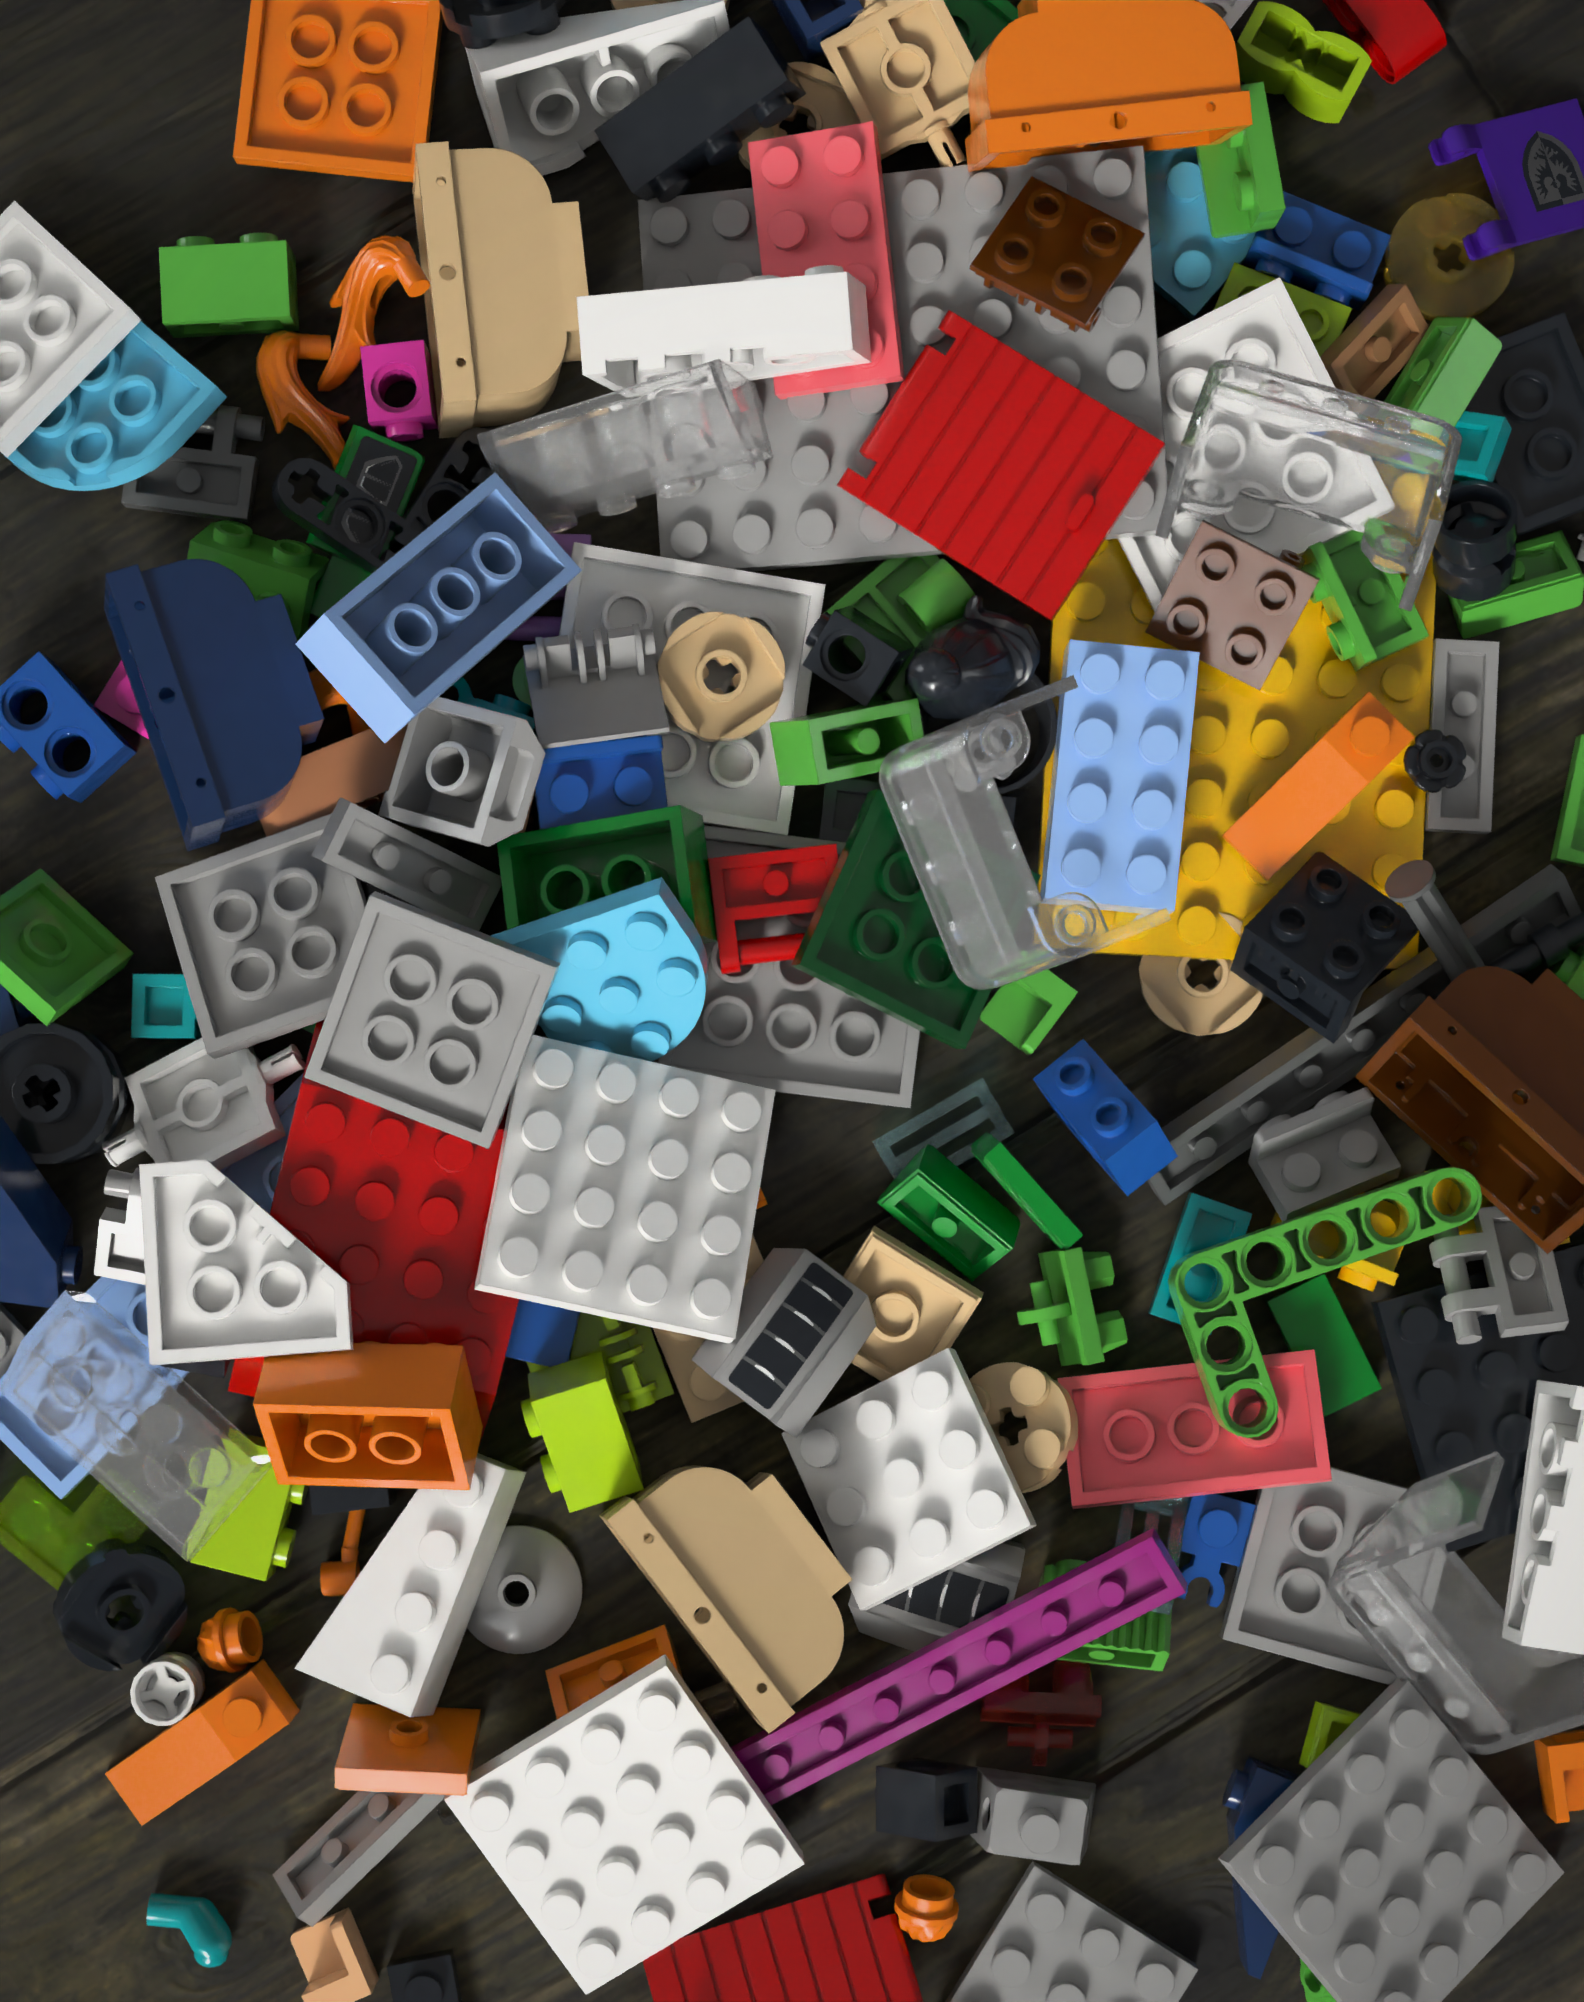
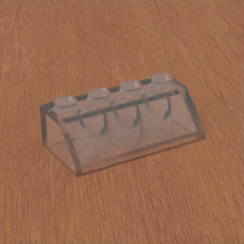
[477,359,773,533]
[0,1291,272,1562]

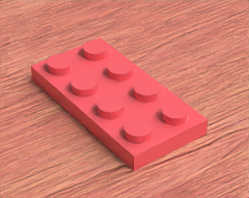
[747,121,905,400]
[1057,1349,1332,1509]

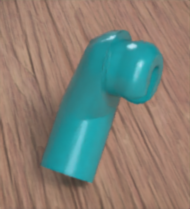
[147,1893,232,1968]

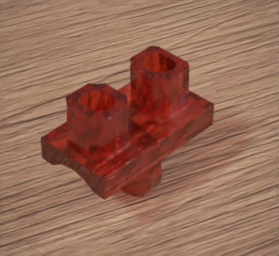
[980,1661,1102,1766]

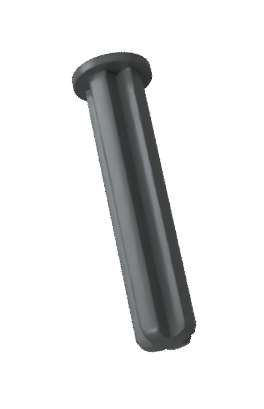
[1385,860,1485,982]

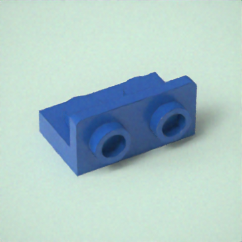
[1243,191,1391,311]
[535,735,668,830]

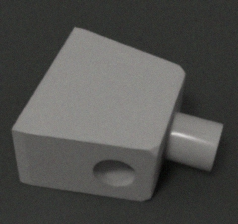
[970,1766,1096,1865]

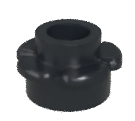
[1403,729,1467,793]

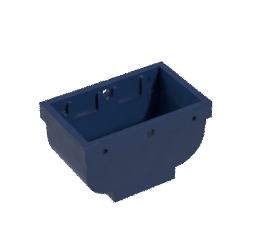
[104,559,324,851]

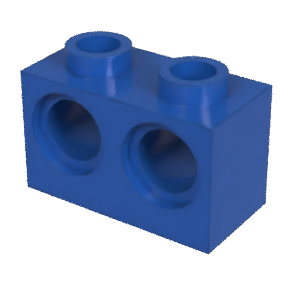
[0,651,137,803]
[1033,1039,1178,1196]

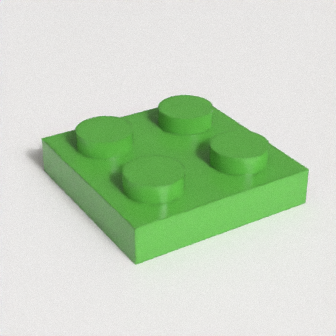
[0,868,134,1026]

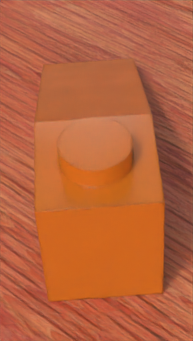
[1222,692,1415,881]
[105,1659,300,1826]

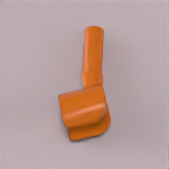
[320,1509,366,1597]

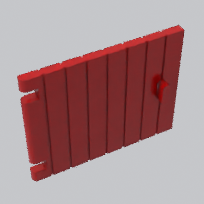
[837,310,1166,621]
[643,1874,924,2002]

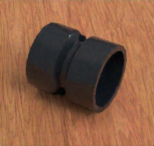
[1432,480,1518,601]

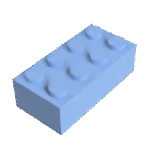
[296,472,582,744]
[1039,639,1200,916]

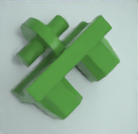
[1016,1247,1128,1366]

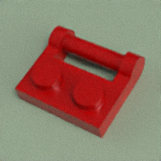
[708,844,838,974]

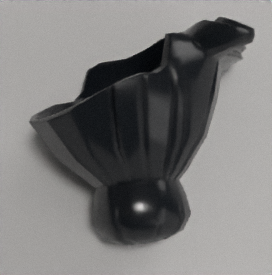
[905,595,1040,720]

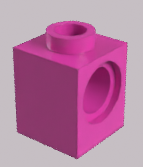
[360,340,438,442]

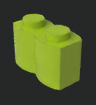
[1236,1,1372,123]

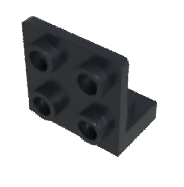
[1230,852,1418,1044]

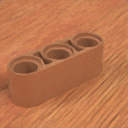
[259,724,408,837]

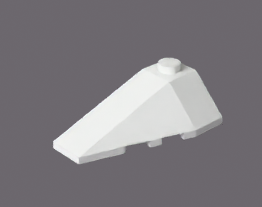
[465,0,730,176]

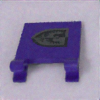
[1428,98,1584,261]

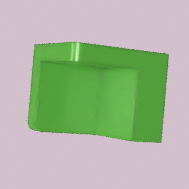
[980,954,1078,1055]

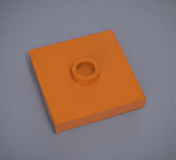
[335,1703,481,1796]

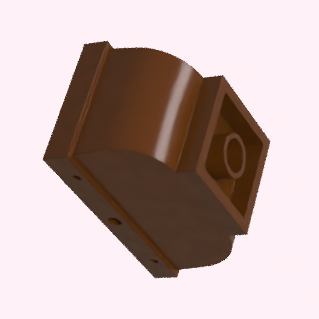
[1355,966,1584,1254]

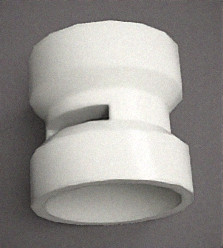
[130,1652,206,1726]

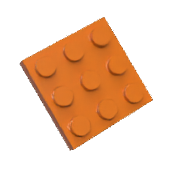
[233,0,443,183]

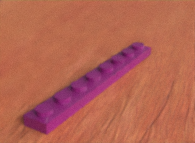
[730,1528,1187,1805]

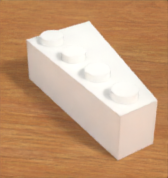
[294,1453,526,1717]

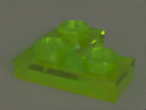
[0,1465,166,1590]

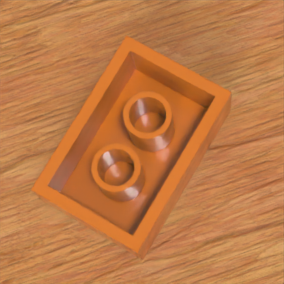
[253,1341,483,1490]

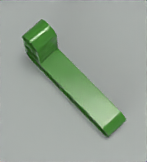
[1168,1167,1482,1438]

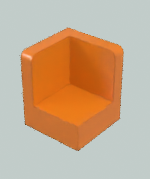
[1533,1729,1584,1823]

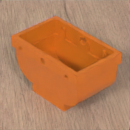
[965,0,1253,172]

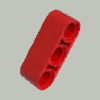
[1322,0,1447,85]

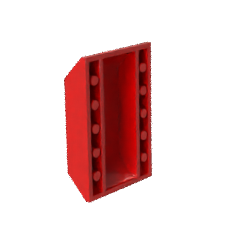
[228,1020,519,1446]

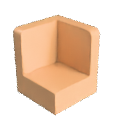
[290,1907,379,2002]

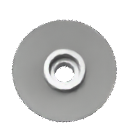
[467,1525,583,1654]

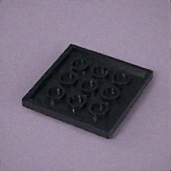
[1371,1241,1584,1553]

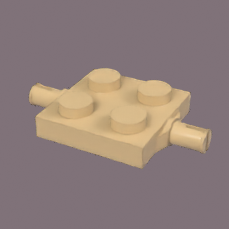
[820,0,975,167]

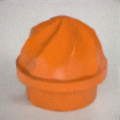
[197,1607,263,1673]
[894,1874,959,1942]

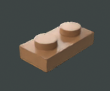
[1320,284,1429,415]

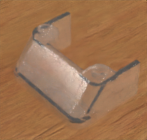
[1155,360,1462,611]
[879,675,1171,990]
[1329,1451,1584,1755]

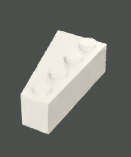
[577,265,872,399]
[1502,1380,1584,1655]

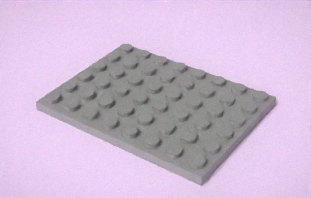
[638,146,1171,572]

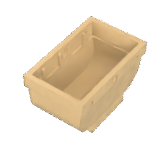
[412,141,589,438]
[599,1465,852,1734]

